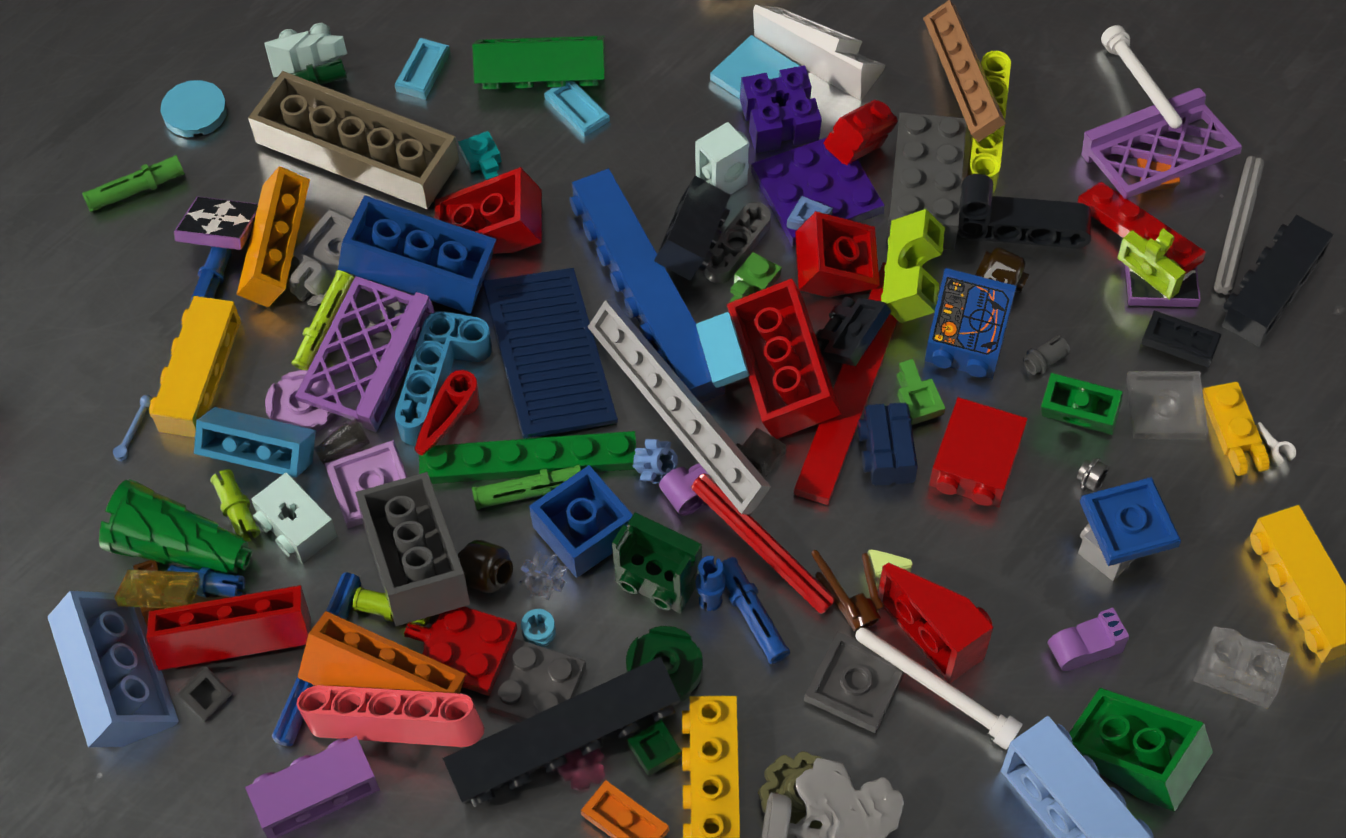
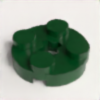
[626,626,703,701]

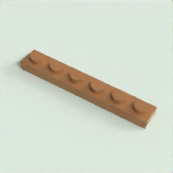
[923,0,1006,142]

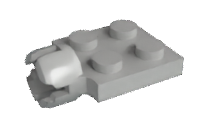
[288,209,355,306]

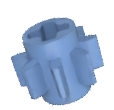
[633,439,678,484]

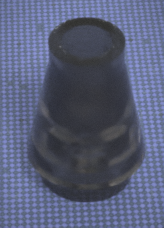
[314,418,371,466]

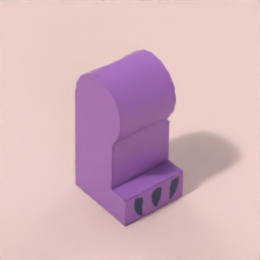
[1047,607,1130,671]

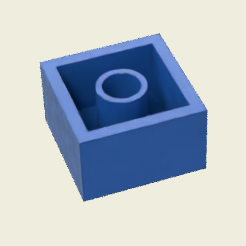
[529,465,633,578]

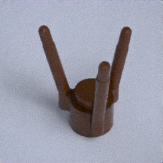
[811,550,884,633]

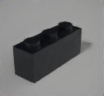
[654,176,730,281]

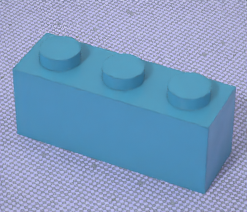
[194,407,316,478]

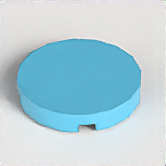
[160,80,227,138]

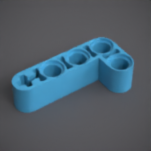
[395,312,492,446]

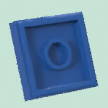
[1080,477,1181,566]

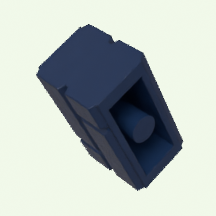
[858,402,918,486]

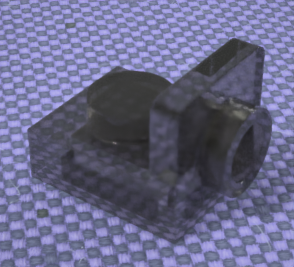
[736,428,787,479]

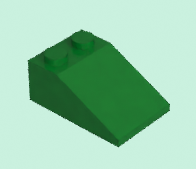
[1069,688,1213,812]

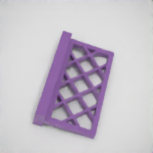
[1081,87,1242,199]
[295,276,435,432]

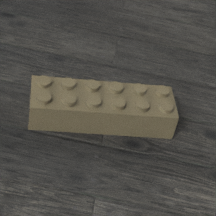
[248,71,459,209]

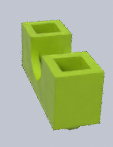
[881,209,945,323]

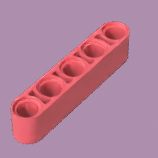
[296,685,485,747]

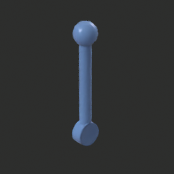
[113,395,153,461]

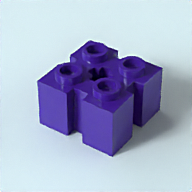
[740,65,822,154]

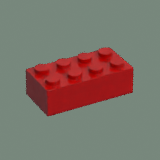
[727,278,841,440]

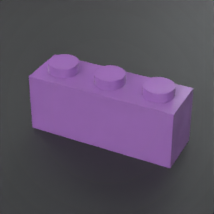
[245,736,380,838]

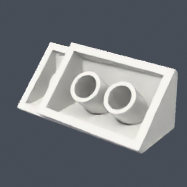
[753,4,886,101]

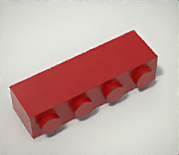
[147,585,311,670]

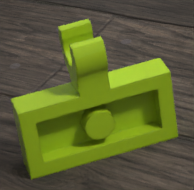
[1117,228,1186,300]

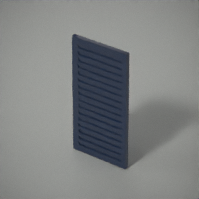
[483,268,618,439]

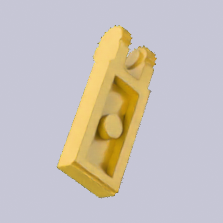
[1201,381,1270,476]

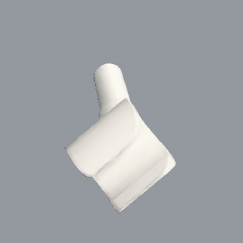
[1256,422,1296,466]

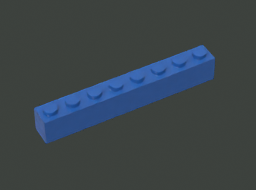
[569,168,725,403]

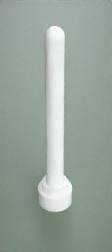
[1101,25,1182,129]
[855,628,1023,750]

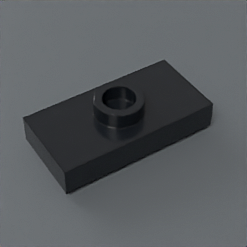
[1141,310,1222,368]

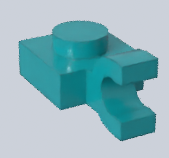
[458,131,502,180]

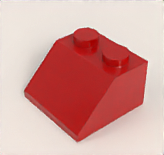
[795,211,880,297]

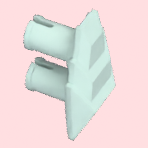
[264,23,347,77]

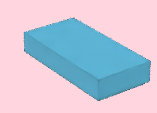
[395,38,450,100]
[544,81,610,137]
[696,311,750,388]

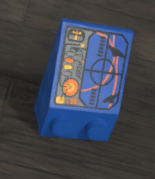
[925,268,1016,379]

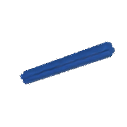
[272,572,361,747]

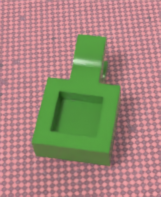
[730,252,782,302]
[896,359,946,425]

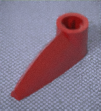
[415,370,480,455]

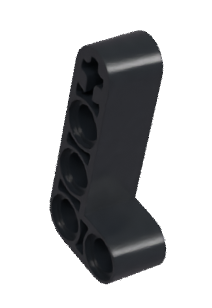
[958,174,1091,248]

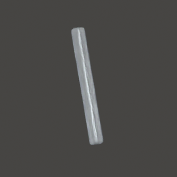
[1214,156,1264,295]

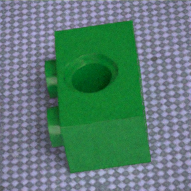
[1041,373,1123,435]

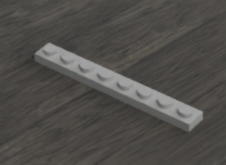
[588,300,771,515]

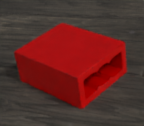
[929,397,1028,508]

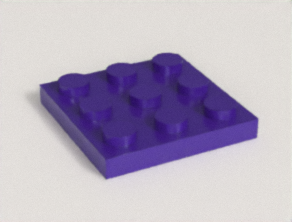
[751,137,885,246]

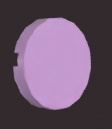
[265,370,337,432]

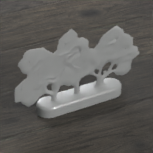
[761,758,904,838]

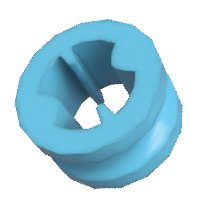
[521,609,556,647]

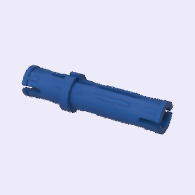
[722,557,791,664]

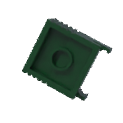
[612,512,702,614]

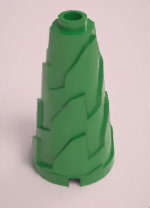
[99,479,252,573]

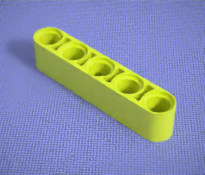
[967,51,1011,193]

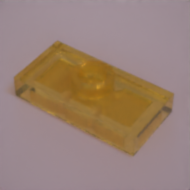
[114,570,201,608]

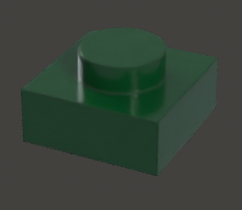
[628,720,682,777]

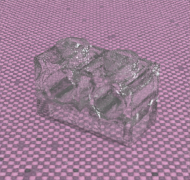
[1193,626,1290,709]

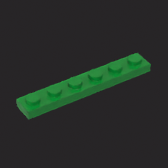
[419,431,636,484]

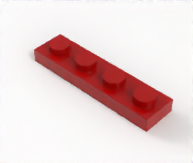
[1077,182,1206,274]

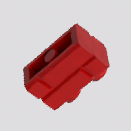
[823,99,898,165]

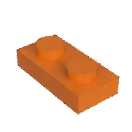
[581,780,669,838]

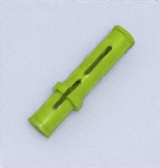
[291,270,355,370]

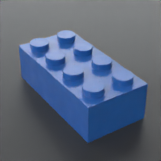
[338,195,496,314]

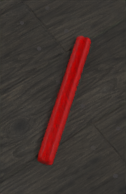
[691,473,836,614]

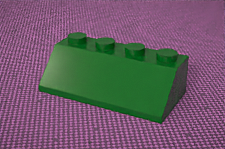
[472,36,605,89]

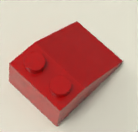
[434,167,542,254]
[878,562,994,684]

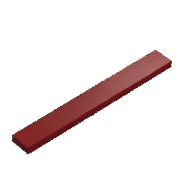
[794,262,898,505]

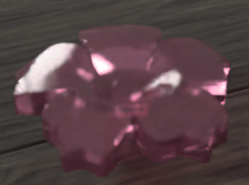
[558,749,605,791]

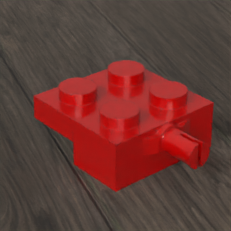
[404,606,518,696]

